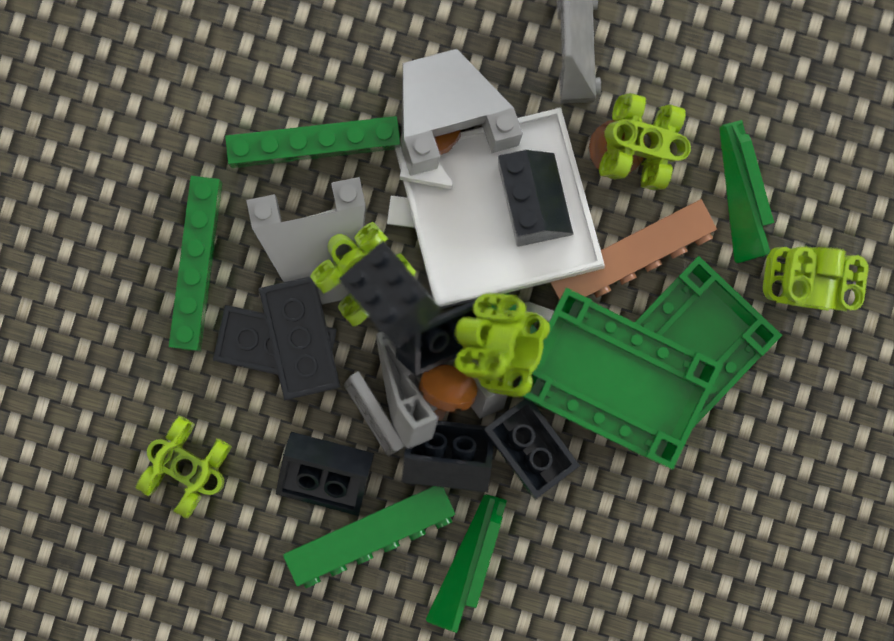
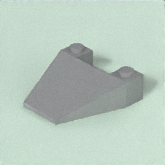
[557,0,601,103]
[401,49,523,176]
[246,177,366,305]
[376,332,508,449]

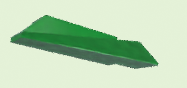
[719,120,774,263]
[426,494,507,633]

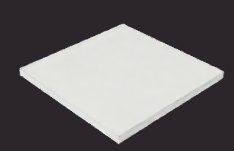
[395,107,605,309]

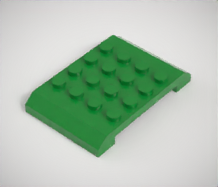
[635,256,782,428]
[517,287,723,470]

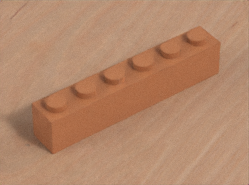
[548,199,717,302]

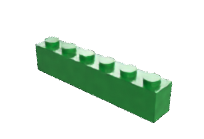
[225,116,401,168]
[169,176,223,352]
[283,486,456,589]

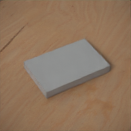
[344,371,404,456]

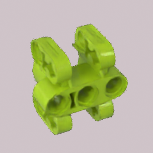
[599,93,691,191]
[311,222,416,326]
[763,247,868,311]
[455,293,550,397]
[135,416,232,519]

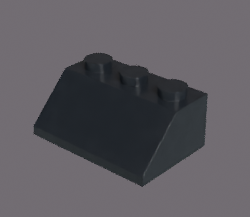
[498,150,573,247]
[395,300,487,376]
[483,399,580,500]
[276,432,374,516]

